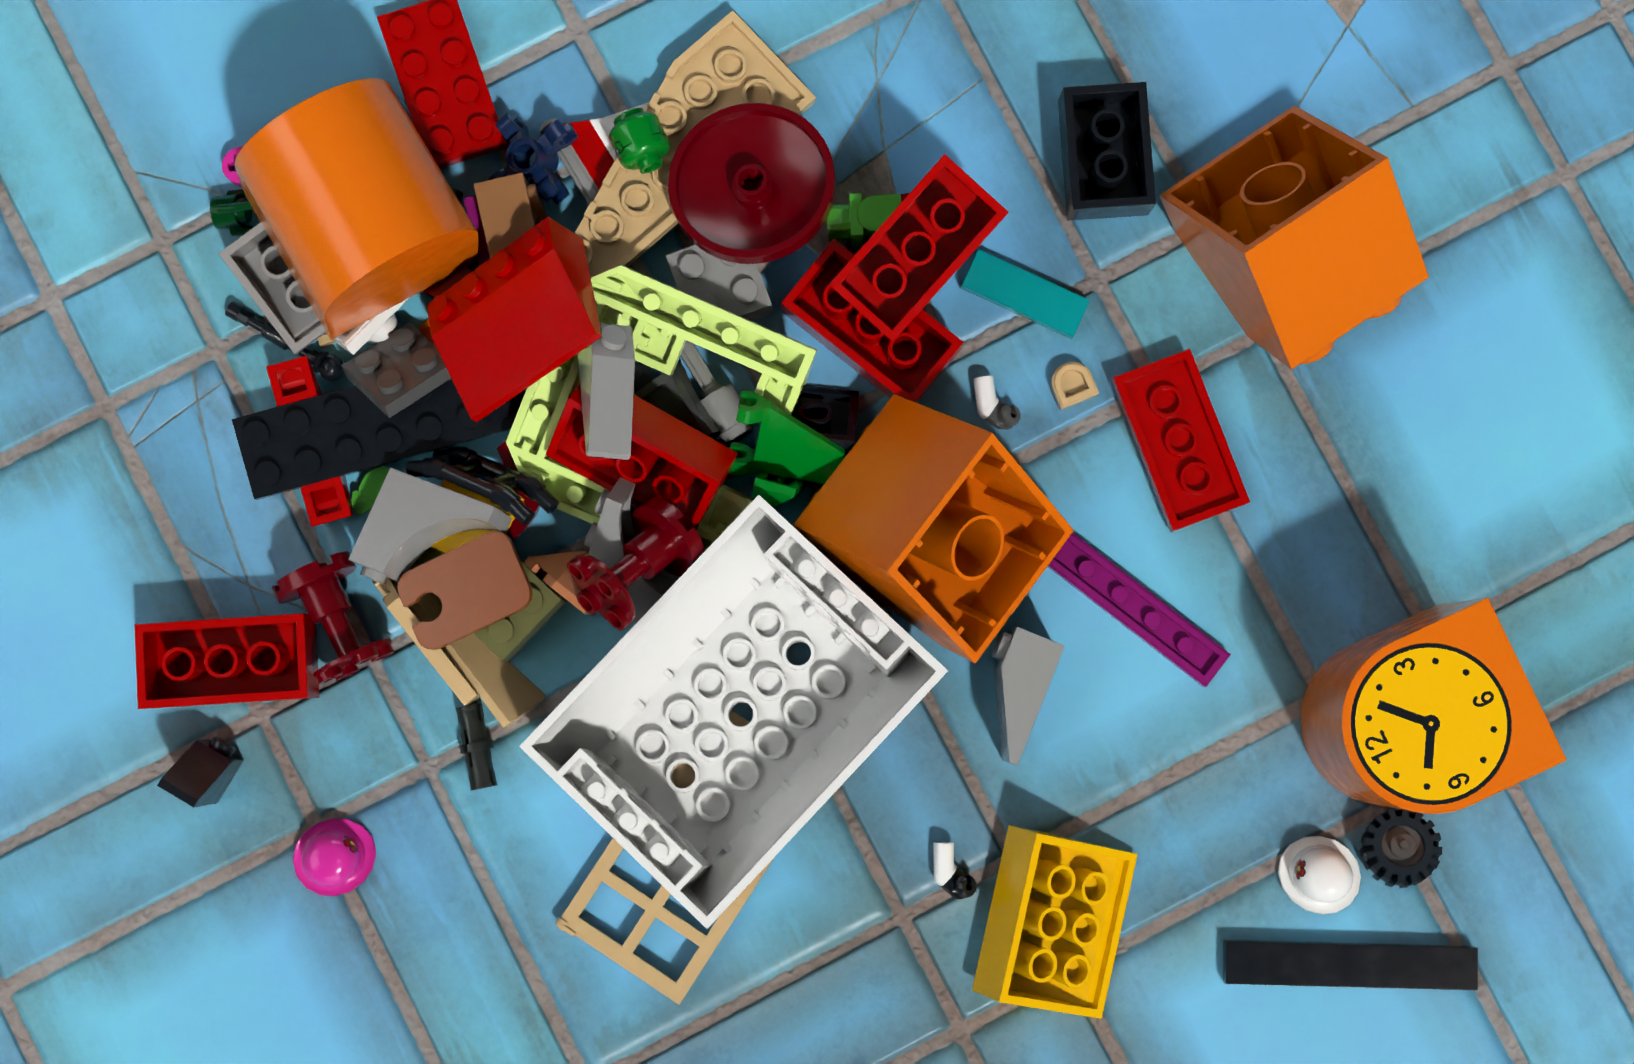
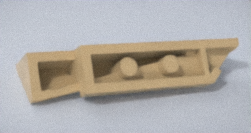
[372,577,545,728]

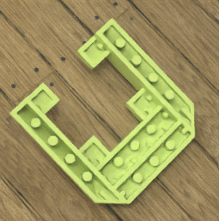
[506,265,817,551]

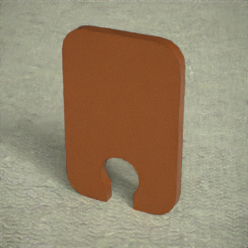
[397,531,533,650]

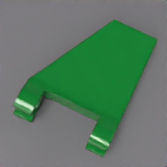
[729,390,846,484]

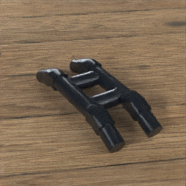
[406,447,559,525]

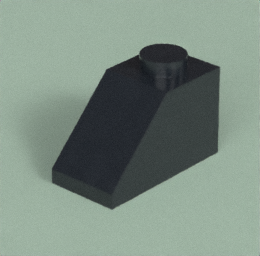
[157,737,244,807]

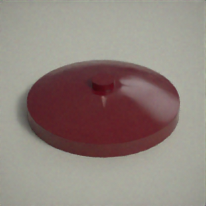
[668,103,836,264]

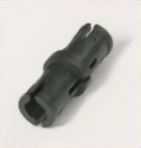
[455,703,498,790]

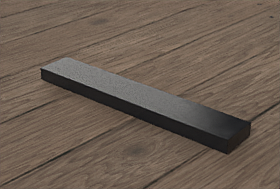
[1223,940,1478,990]

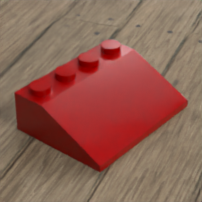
[427,216,602,422]

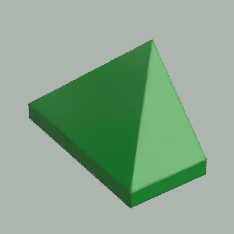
[752,472,806,508]

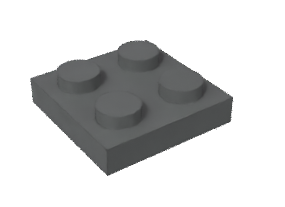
[341,323,451,418]

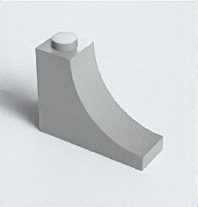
[348,467,512,584]

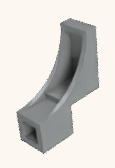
[584,477,680,623]

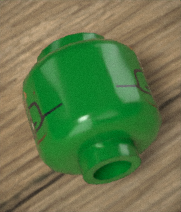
[609,108,670,174]

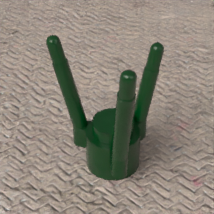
[210,189,253,236]

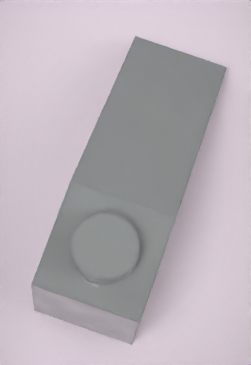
[578,323,635,460]

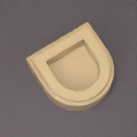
[1051,362,1099,410]

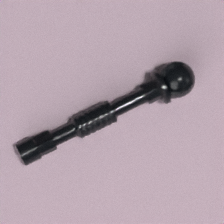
[225,301,344,381]

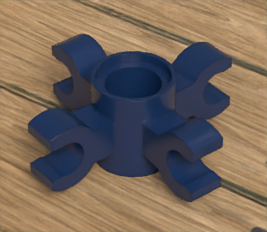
[487,113,579,205]

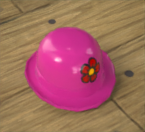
[293,818,376,896]

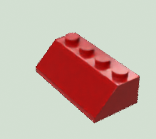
[546,384,738,531]

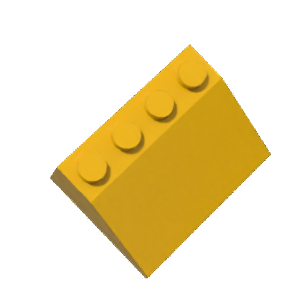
[972,825,1138,1019]

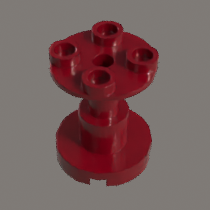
[567,497,705,631]
[272,551,394,684]

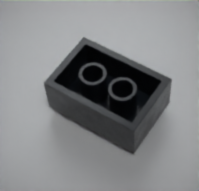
[1058,82,1156,221]

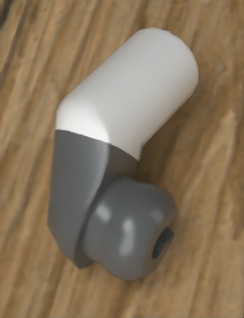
[973,376,1021,430]

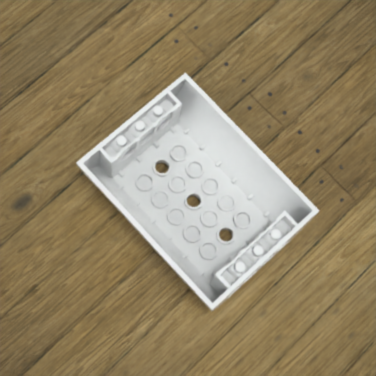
[519,495,948,929]

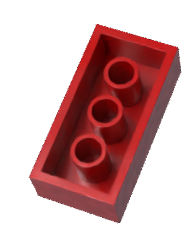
[829,154,1009,342]
[781,239,964,403]
[134,613,320,709]

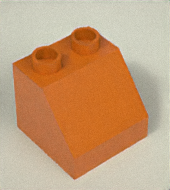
[1159,106,1429,370]
[793,394,1074,664]

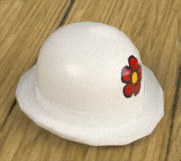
[1278,836,1361,914]

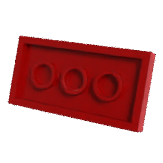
[377,0,508,169]
[1111,349,1250,533]

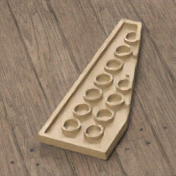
[575,10,816,277]

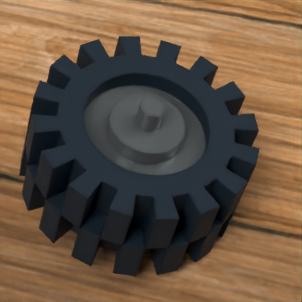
[1360,808,1442,888]

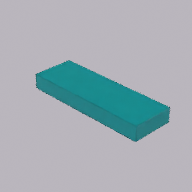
[961,249,1090,339]

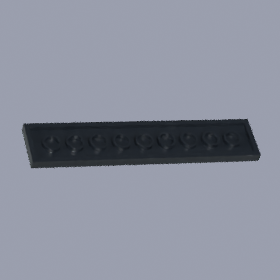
[232,361,654,500]

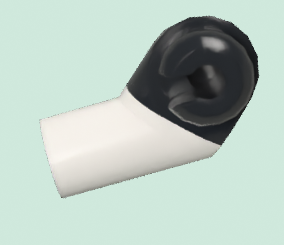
[933,842,977,899]

